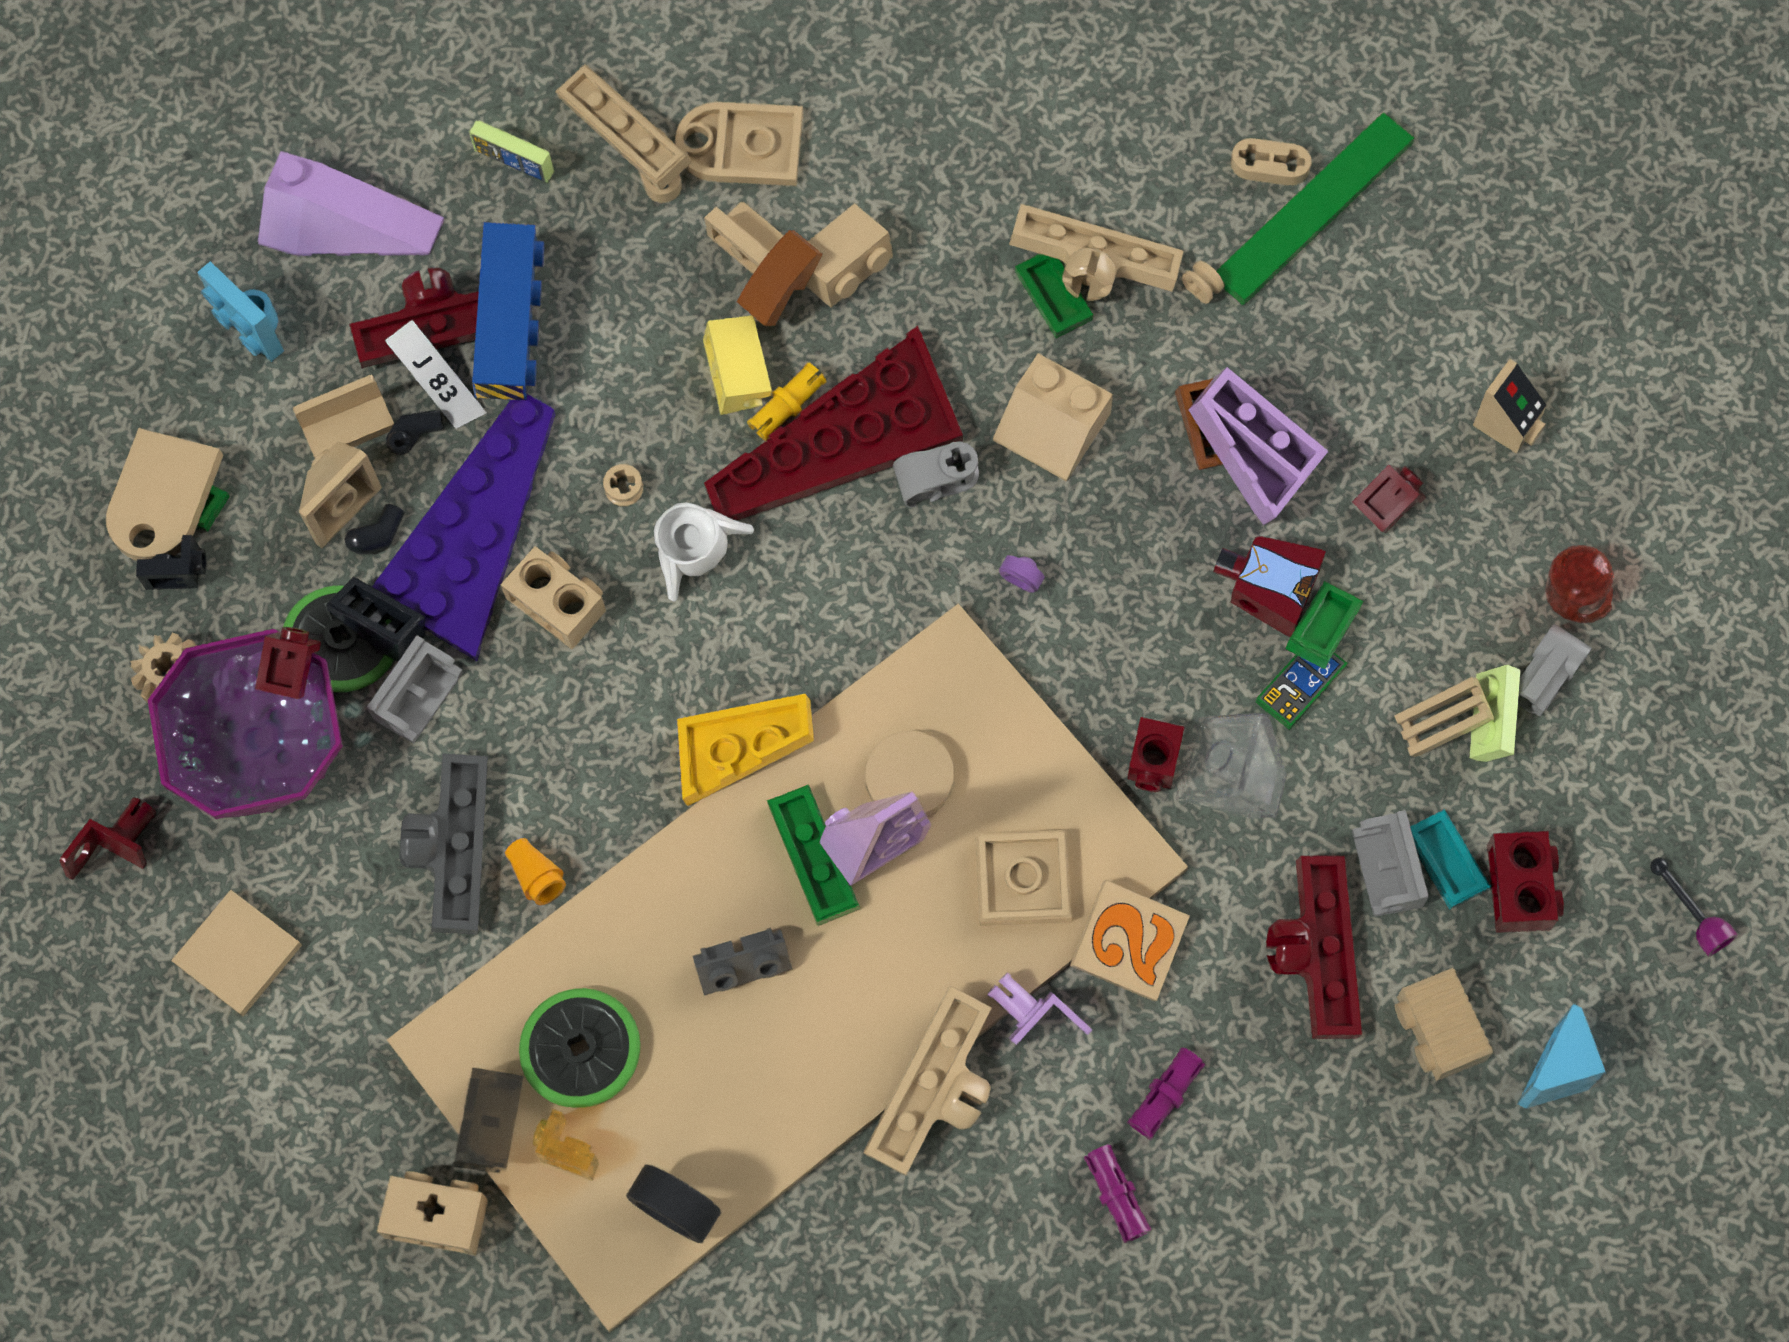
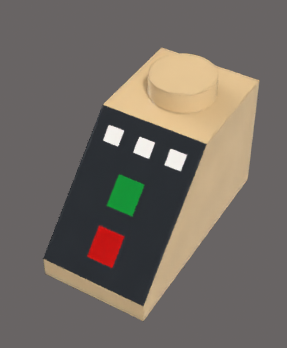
[1473,359,1547,453]

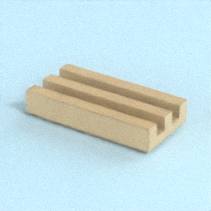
[1394,677,1494,757]

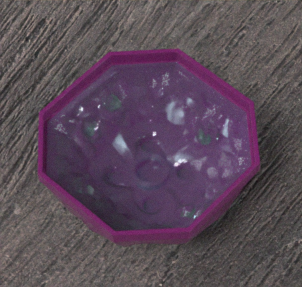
[148,629,343,819]

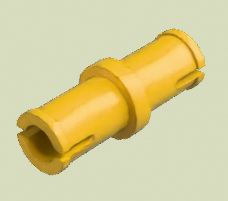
[747,362,827,441]

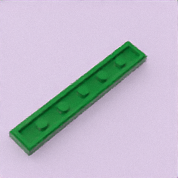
[1216,112,1414,306]

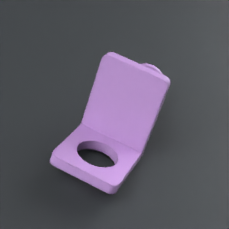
[987,972,1092,1045]

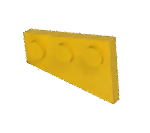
[677,694,814,806]

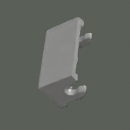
[367,636,463,744]
[1352,810,1429,917]

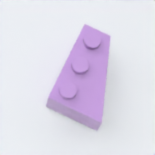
[1189,367,1328,525]

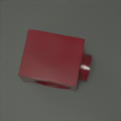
[1127,717,1185,792]

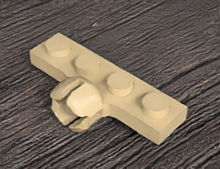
[1009,204,1183,301]
[863,986,992,1175]

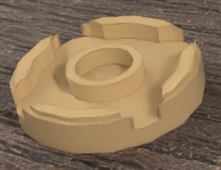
[865,731,954,816]

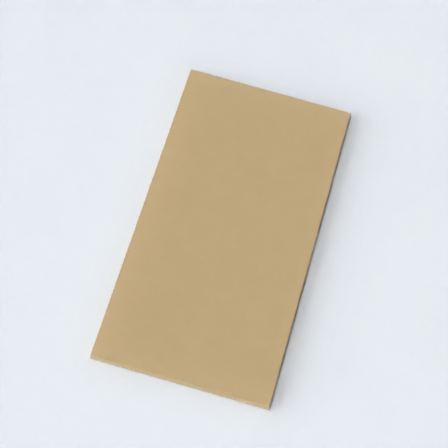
[387,604,1188,1333]

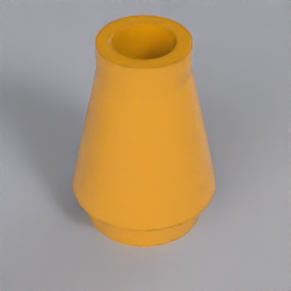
[505,838,566,905]

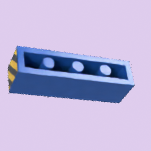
[472,222,544,400]

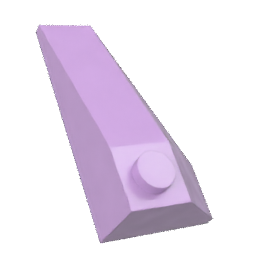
[258,151,444,256]

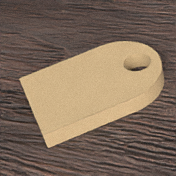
[675,102,803,186]
[106,428,223,561]

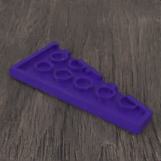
[372,393,556,661]

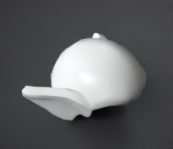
[654,502,754,601]

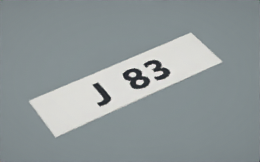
[385,320,487,429]

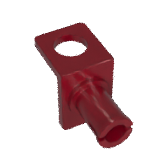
[60,797,156,880]

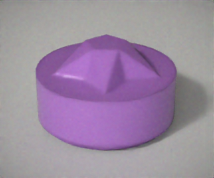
[999,555,1045,593]

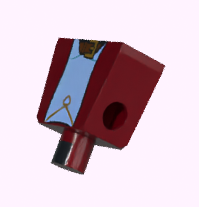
[1213,536,1326,637]

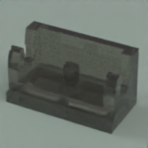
[453,1067,524,1173]

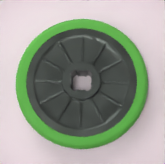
[283,585,393,692]
[519,988,640,1108]

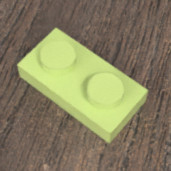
[1470,665,1520,762]

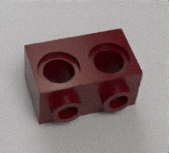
[1487,831,1564,933]

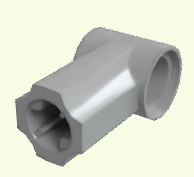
[1518,623,1592,716]

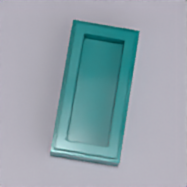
[1410,809,1491,910]

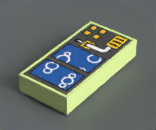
[469,120,554,183]

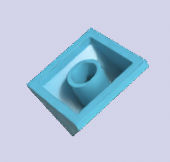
[1518,1004,1605,1108]

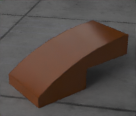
[737,230,823,326]

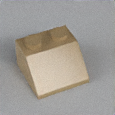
[993,353,1113,481]

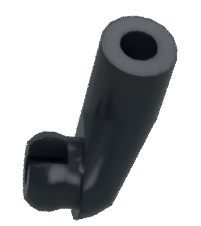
[386,409,443,455]
[345,504,405,555]

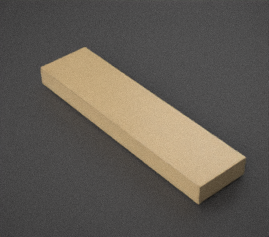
[555,64,692,190]

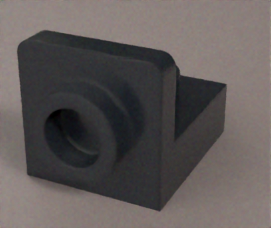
[136,535,207,590]

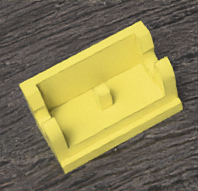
[703,315,772,415]

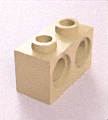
[500,546,606,649]

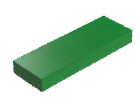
[767,784,860,926]

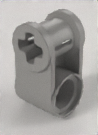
[893,442,979,508]

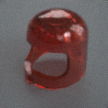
[1545,545,1614,623]

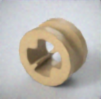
[1182,260,1224,304]
[603,464,643,506]

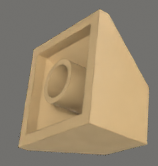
[299,442,382,548]

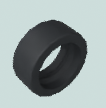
[626,1164,721,1243]

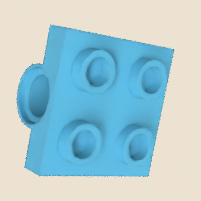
[197,261,284,362]

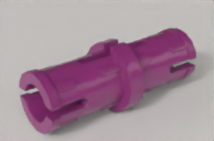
[1127,1047,1205,1140]
[1083,1144,1152,1243]

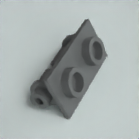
[693,928,792,996]

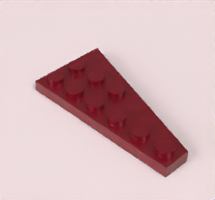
[704,325,963,521]

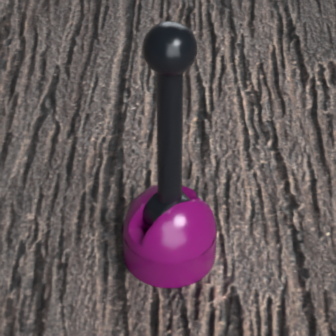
[1650,857,1738,957]

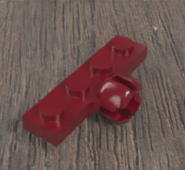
[349,267,479,369]
[1266,856,1362,1039]

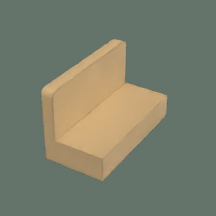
[705,202,784,274]
[293,375,394,458]

